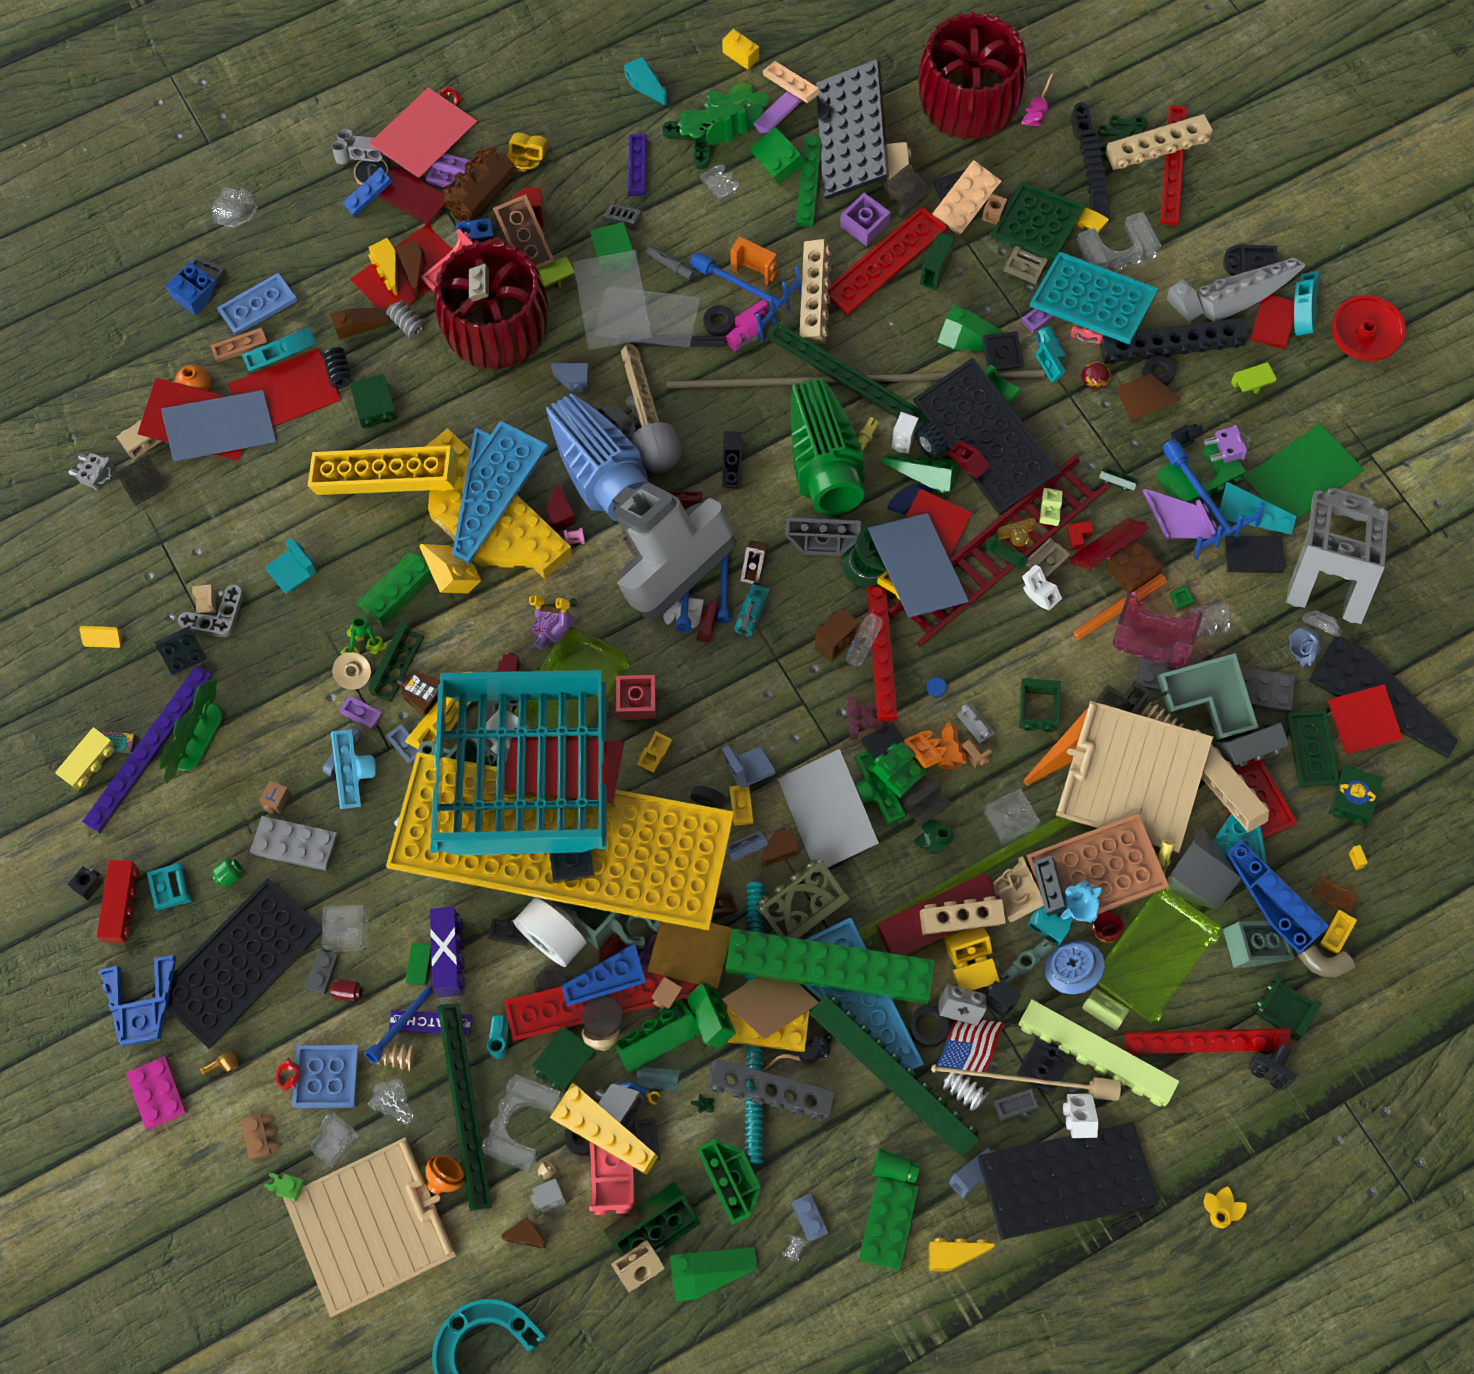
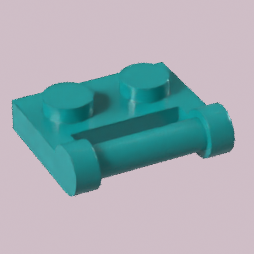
[147,863,192,911]

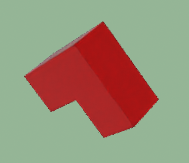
[1066,521,1093,550]

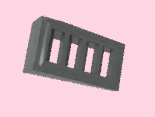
[603,203,642,231]

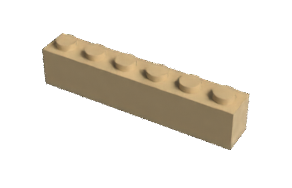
[1195,729,1269,832]

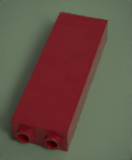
[875,873,1001,955]

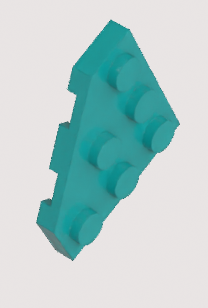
[1213,814,1267,869]

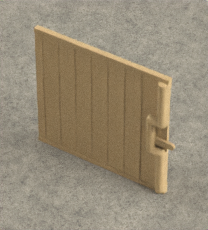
[1056,701,1213,853]
[283,1137,456,1318]

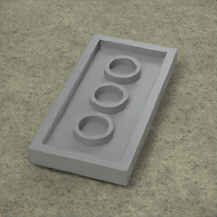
[250,816,338,871]

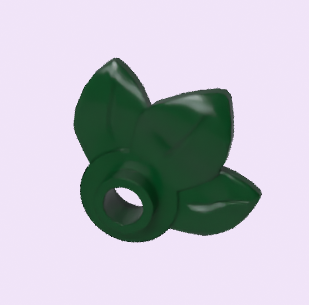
[914,821,954,854]

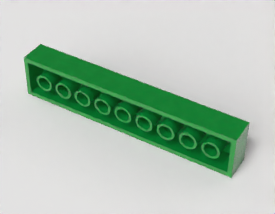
[725,928,935,1005]

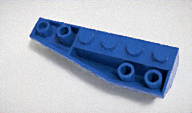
[1226,840,1329,954]

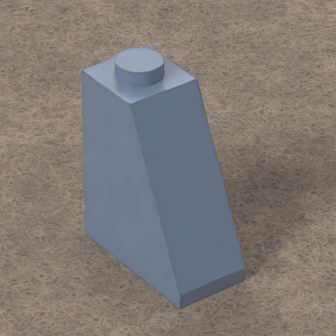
[949,1148,996,1199]

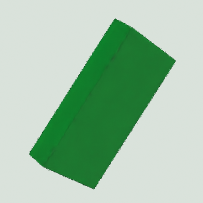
[405,943,431,985]

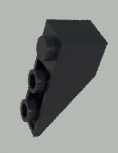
[722,431,743,487]

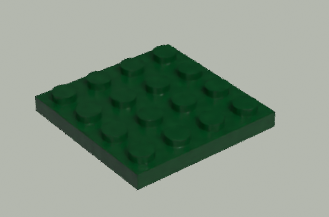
[991,182,1086,261]

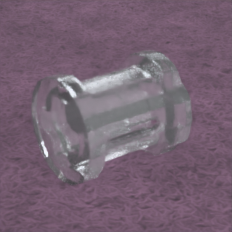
[781,1235,807,1263]

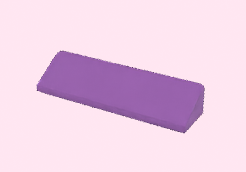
[754,91,803,133]

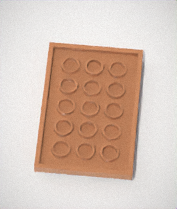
[1026,813,1169,924]

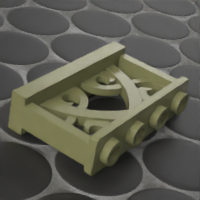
[755,859,850,939]

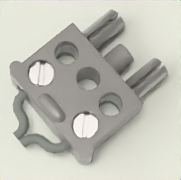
[69,453,113,491]

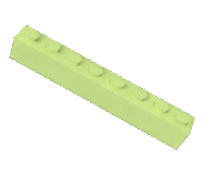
[1018,1000,1179,1106]

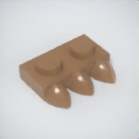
[240,1113,281,1160]

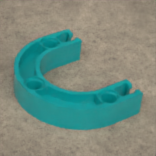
[432,1299,546,1374]

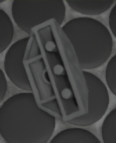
[785,516,861,556]

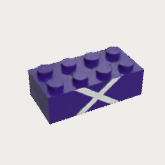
[430,907,466,998]

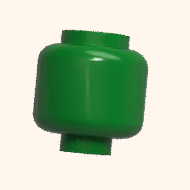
[212,858,243,887]

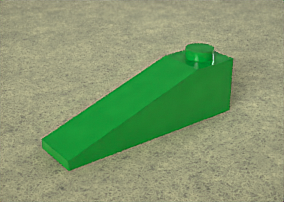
[937,305,1005,353]
[670,1247,758,1302]

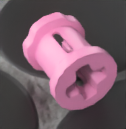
[564,528,585,545]

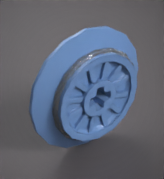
[1045,940,1105,995]

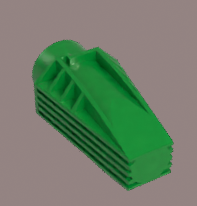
[791,378,865,515]

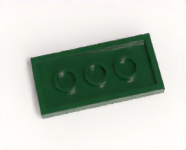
[1286,710,1339,788]

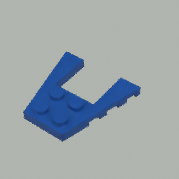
[99,955,177,1047]

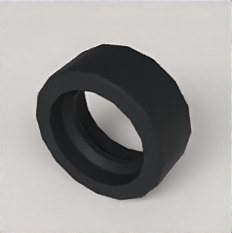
[910,1006,949,1048]

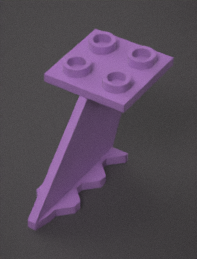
[1142,489,1218,542]

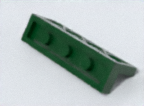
[368,622,424,702]

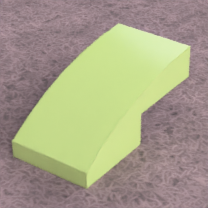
[1040,488,1062,526]

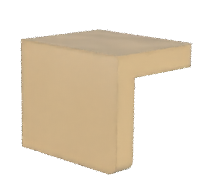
[192,585,216,614]

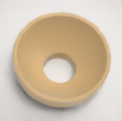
[582,1022,620,1051]

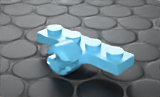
[331,729,376,809]

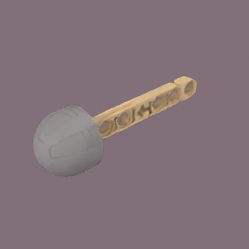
[621,343,681,473]

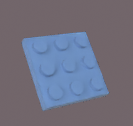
[292,1045,359,1108]

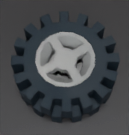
[915,422,947,458]

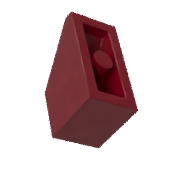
[947,441,990,478]
[545,485,576,532]

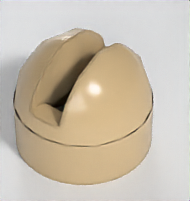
[538,1160,556,1179]

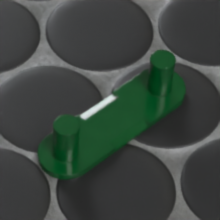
[986,536,1027,568]

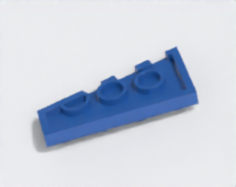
[562,942,646,1006]

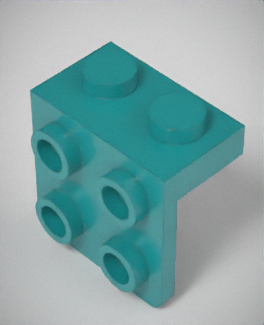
[265,538,316,593]

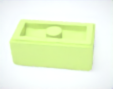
[1082,988,1129,1030]

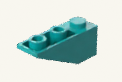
[624,57,668,105]

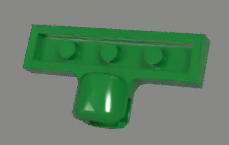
[854,751,906,825]

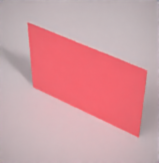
[369,87,477,178]

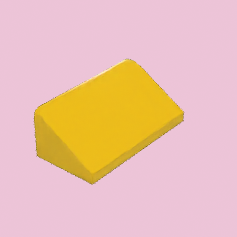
[80,626,123,648]

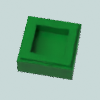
[1169,586,1195,611]

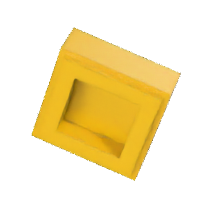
[1348,845,1368,871]

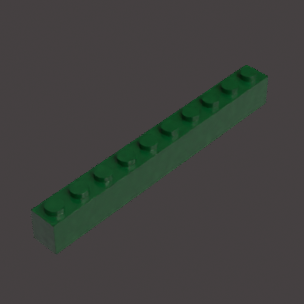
[809,995,980,1158]

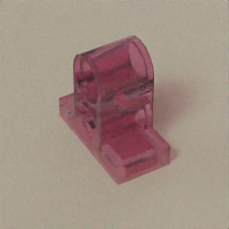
[847,696,885,739]

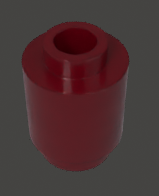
[331,980,363,1002]

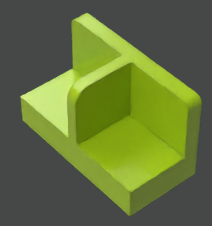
[538,256,575,288]
[1231,362,1276,394]

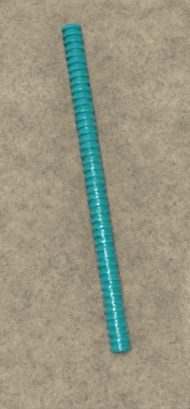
[745,882,765,1166]

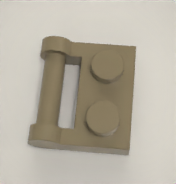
[1004,246,1049,284]

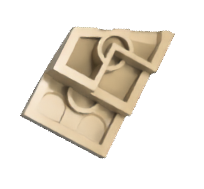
[993,856,1044,923]

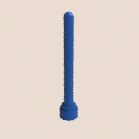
[716,553,731,623]
[676,591,692,632]
[364,987,432,1064]

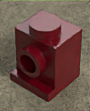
[496,652,520,672]

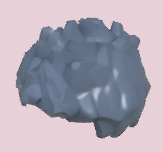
[1289,628,1322,668]

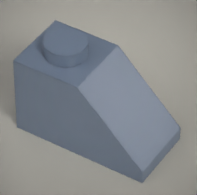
[552,363,589,393]

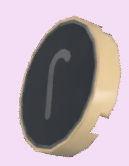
[354,159,389,185]

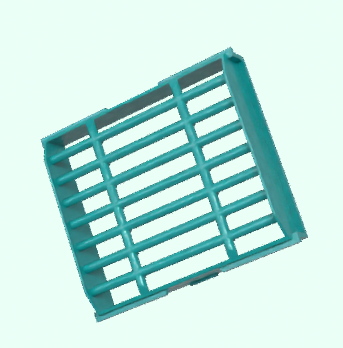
[430,670,607,855]

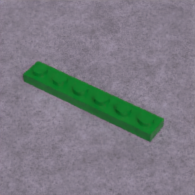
[796,136,821,228]

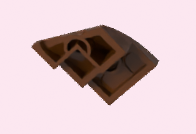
[1116,374,1181,421]

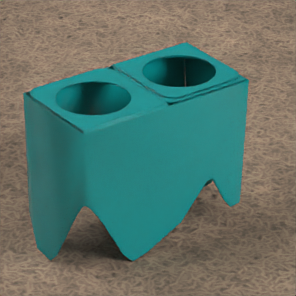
[1027,906,1078,946]

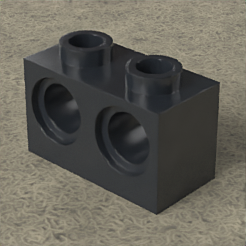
[986,979,1021,1019]

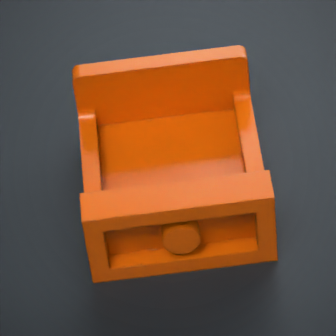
[730,236,778,286]

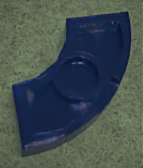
[887,484,934,515]

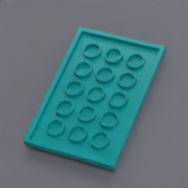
[1030,251,1159,345]

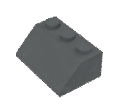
[1215,723,1289,768]

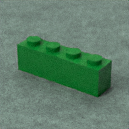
[614,999,700,1072]

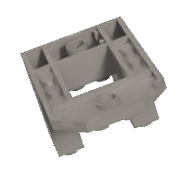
[1286,488,1388,624]

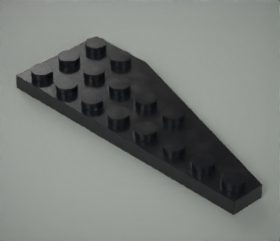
[1309,634,1458,759]

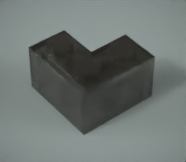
[1096,681,1151,714]

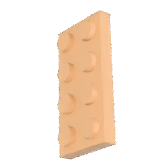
[932,160,1001,236]

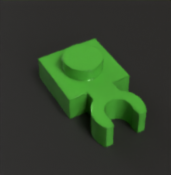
[264,1173,305,1202]

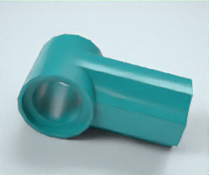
[487,1015,509,1060]

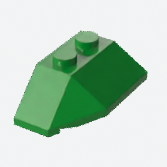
[696,1139,761,1226]

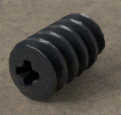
[323,347,352,389]

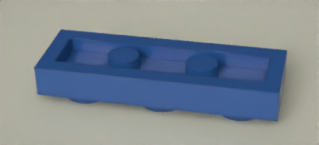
[343,167,393,217]

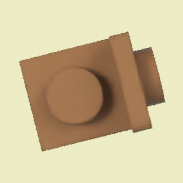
[962,740,992,768]

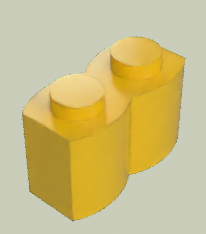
[508,133,547,161]

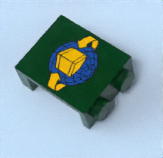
[1328,765,1383,826]

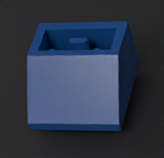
[165,262,216,315]

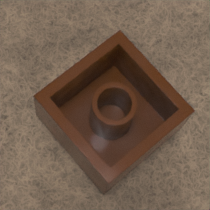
[1106,539,1163,595]
[815,608,859,663]

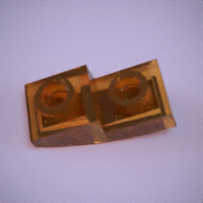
[1310,876,1359,914]

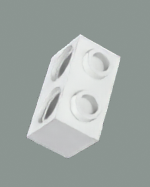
[1063,1094,1098,1138]

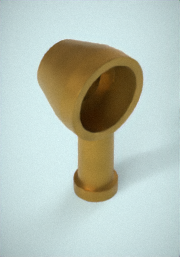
[200,1049,239,1077]

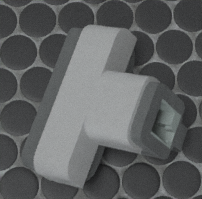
[612,483,737,620]

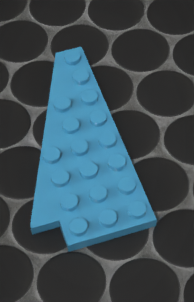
[452,421,548,564]
[803,918,924,1070]

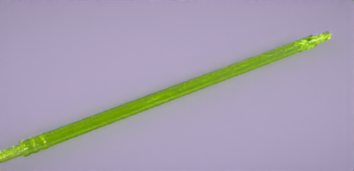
[857,817,1073,941]

